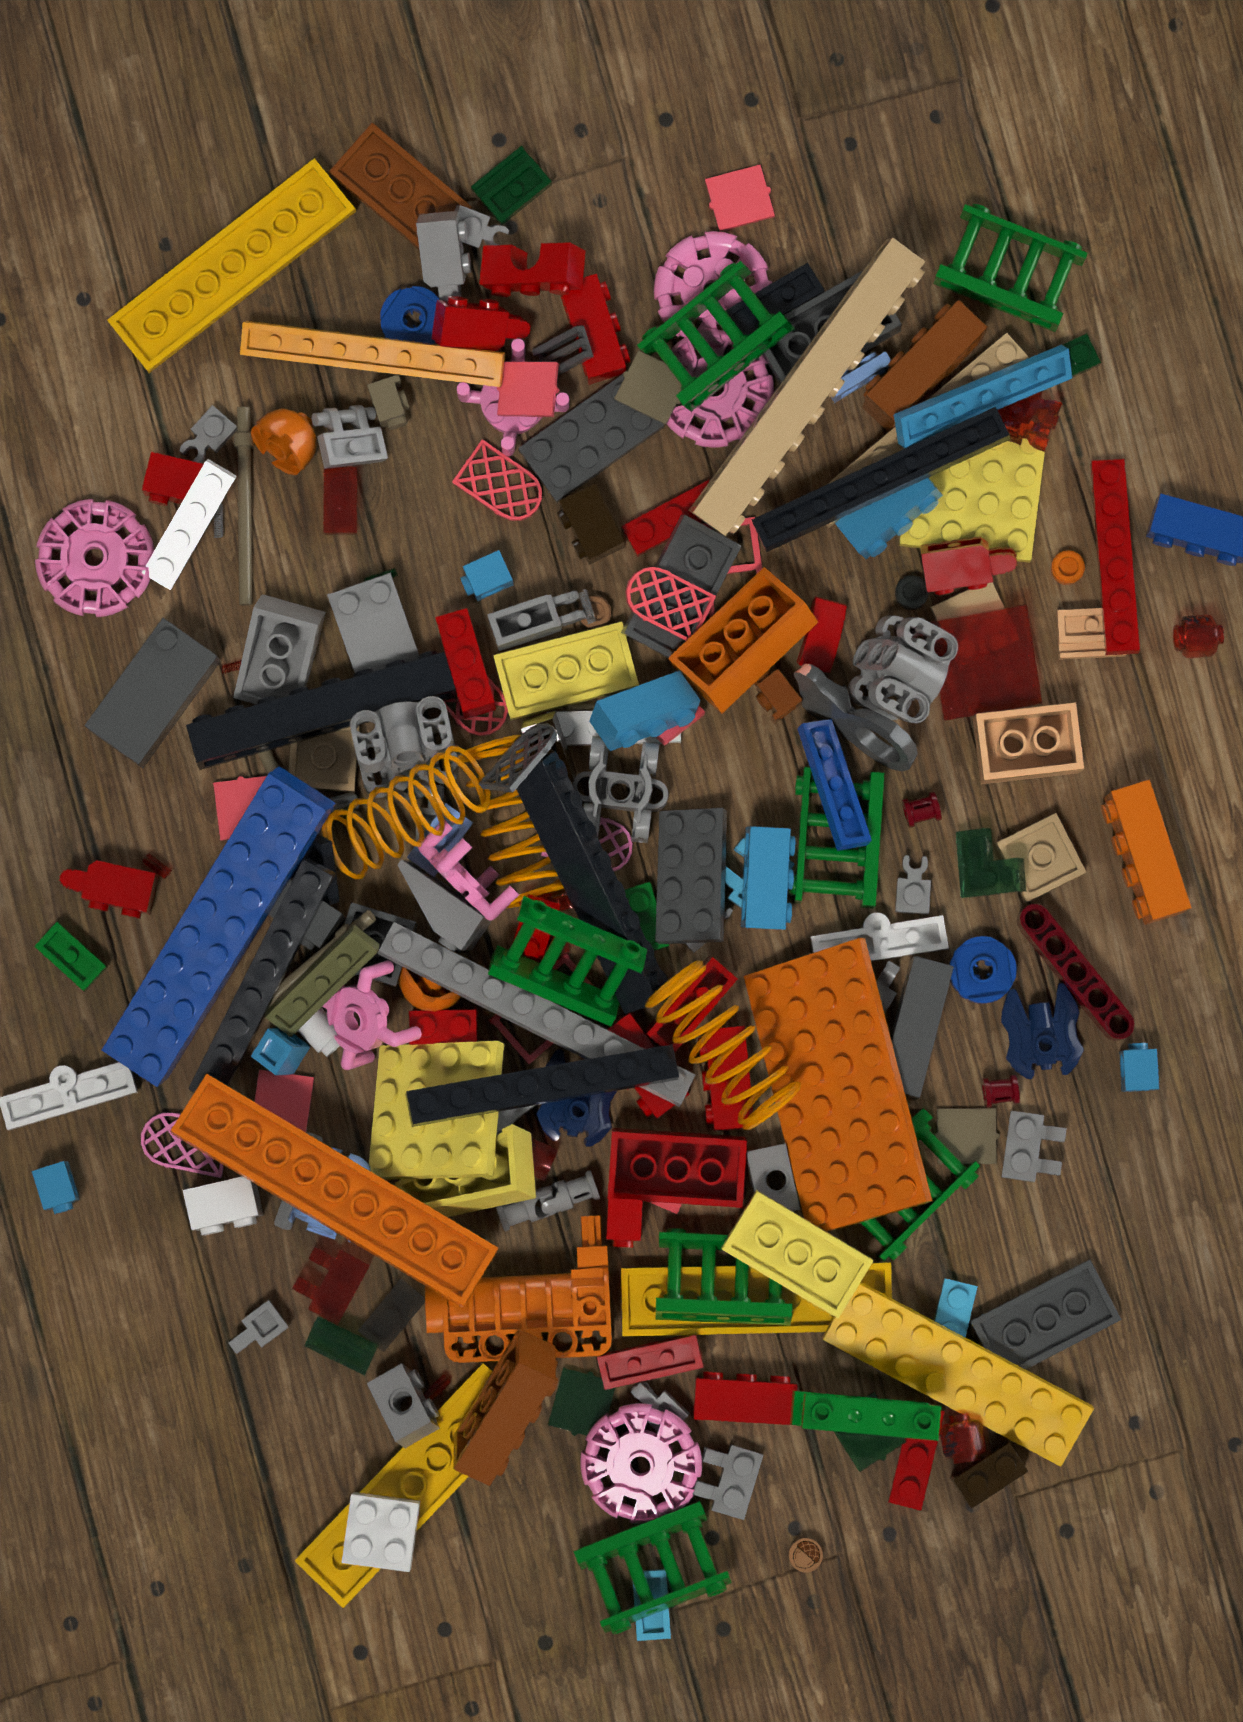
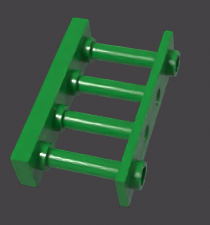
[933,204,1088,332]
[637,261,795,412]
[788,767,885,909]
[488,896,647,1027]
[860,1108,980,1261]
[655,1228,792,1326]
[790,1390,941,1441]
[573,1501,732,1635]

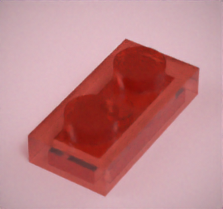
[323,467,358,535]

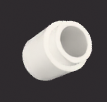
[298,1008,340,1057]

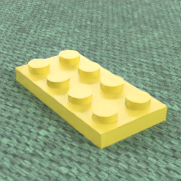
[493,622,639,721]
[721,1190,873,1319]

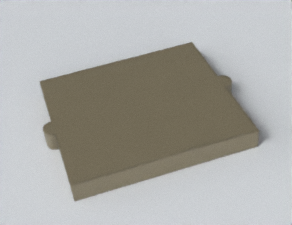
[614,350,682,425]
[935,1108,1000,1164]

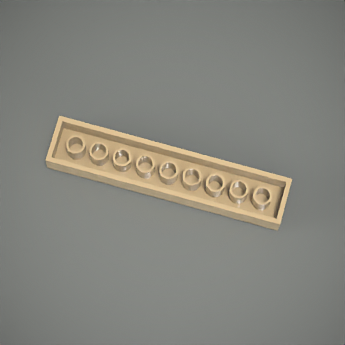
[688,237,925,536]

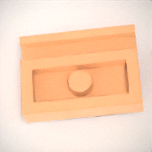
[1056,608,1127,660]

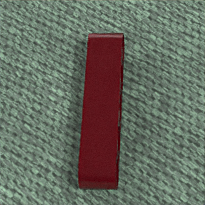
[1017,904,1135,1041]

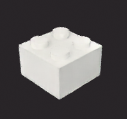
[183,1176,264,1235]
[341,1492,421,1572]

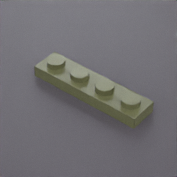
[265,925,380,1037]

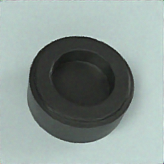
[895,575,929,610]

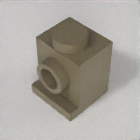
[367,374,410,430]

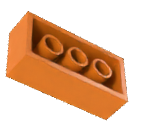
[668,567,818,714]
[1101,779,1192,925]

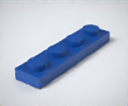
[798,719,872,851]

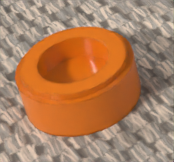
[1051,550,1085,585]

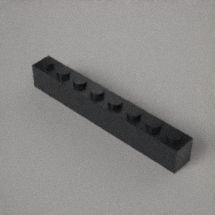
[186,651,457,770]
[515,751,668,1014]

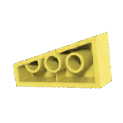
[395,1124,536,1217]

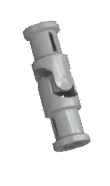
[496,1170,600,1231]

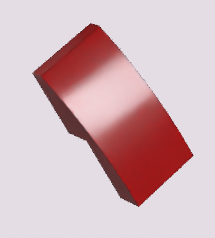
[796,596,847,673]

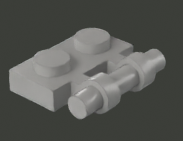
[312,405,388,469]

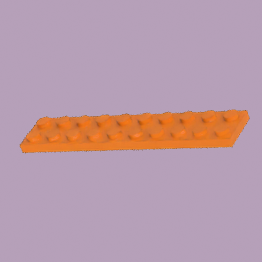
[170,1074,498,1308]

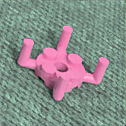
[457,339,569,456]
[418,819,519,921]
[322,960,422,1070]

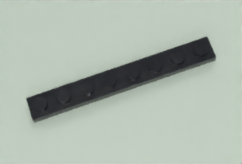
[752,407,1010,552]
[188,857,336,1093]
[405,1044,679,1127]

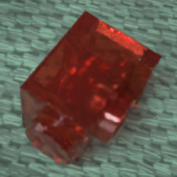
[532,1138,558,1181]

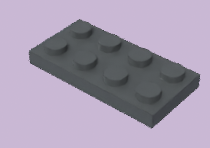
[518,374,664,503]
[621,515,741,658]
[655,808,727,944]
[970,1259,1121,1370]

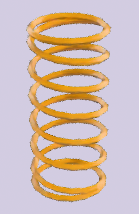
[457,735,565,909]
[321,746,491,879]
[645,960,801,1130]

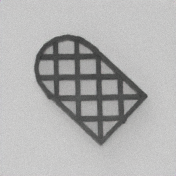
[479,723,557,793]

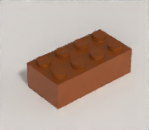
[862,300,988,432]
[453,1329,558,1486]

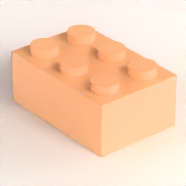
[973,702,1084,784]

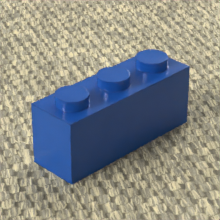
[1146,493,1243,566]

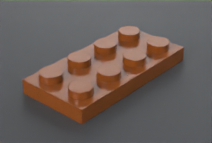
[329,123,472,251]

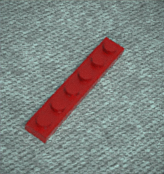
[1090,459,1140,655]

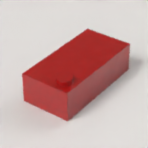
[607,1127,747,1208]

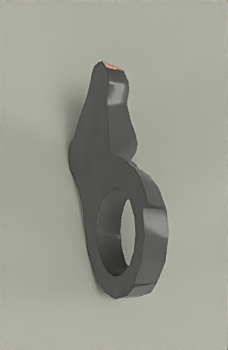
[794,664,918,771]

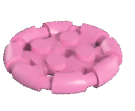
[654,231,772,348]
[667,330,774,448]
[35,499,154,617]
[580,1403,702,1524]

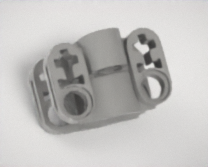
[847,615,958,723]
[350,696,459,800]
[572,736,668,843]

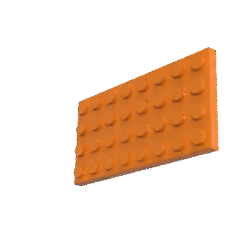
[744,938,932,1232]

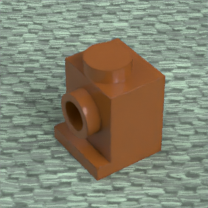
[754,669,802,724]

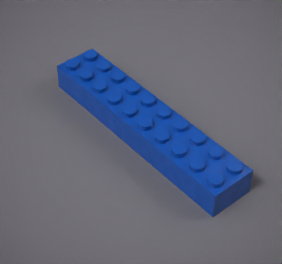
[102,766,336,1087]

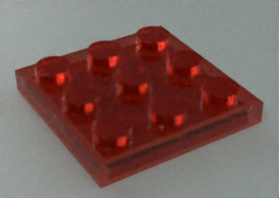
[928,604,1042,721]

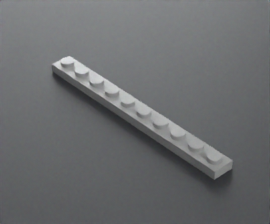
[378,922,695,1107]

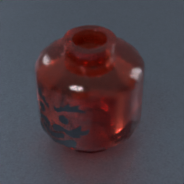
[1173,614,1224,659]
[940,1413,986,1464]

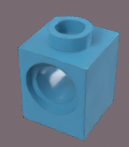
[460,550,513,602]
[251,1028,311,1076]
[1119,1043,1159,1092]
[32,1161,80,1215]

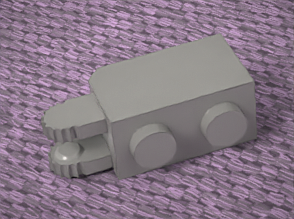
[416,211,471,301]
[487,591,586,652]

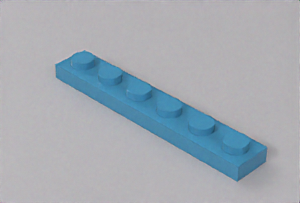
[894,345,1072,448]

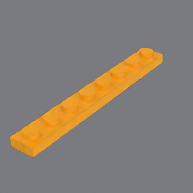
[240,321,505,387]

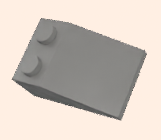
[327,573,419,673]
[233,594,326,704]
[398,859,492,952]

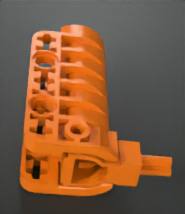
[425,1215,612,1363]

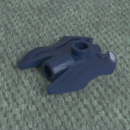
[1001,983,1084,1079]
[536,1049,617,1147]

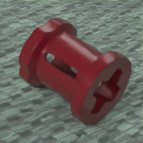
[902,791,942,828]
[982,1075,1020,1108]

